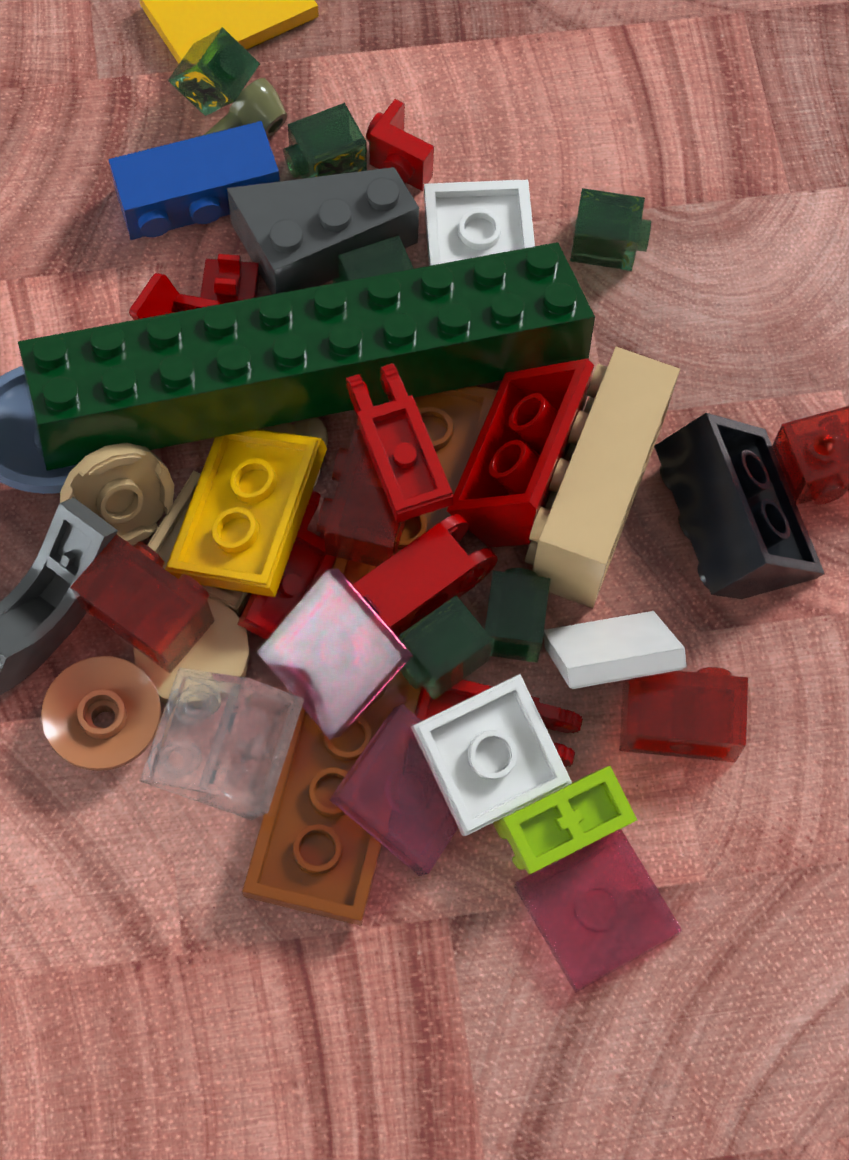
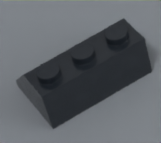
[654,413,825,599]

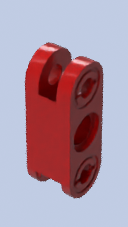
[324,514,498,663]

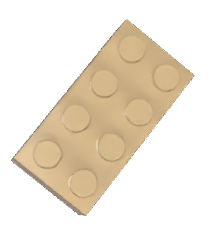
[525,347,680,608]

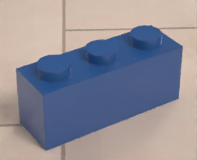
[108,121,280,240]

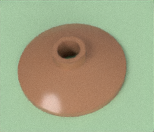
[41,656,161,771]

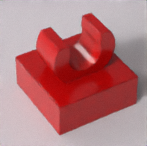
[200,254,260,304]

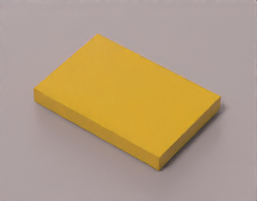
[140,0,319,75]
[164,429,327,597]

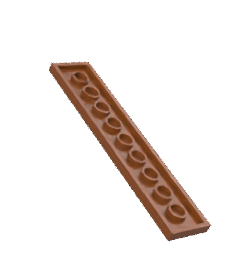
[242,386,497,926]

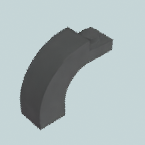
[0,497,118,695]

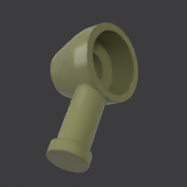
[198,78,288,138]

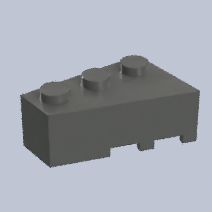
[227,167,419,295]

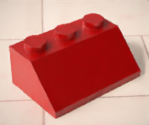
[447,358,594,548]

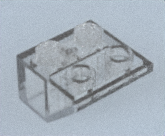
[140,668,304,820]

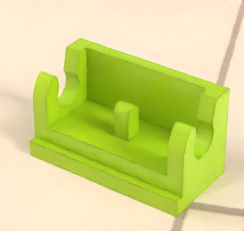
[493,765,637,875]

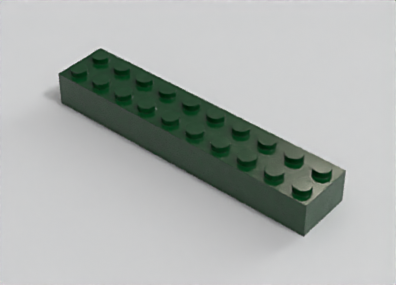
[18,242,595,471]

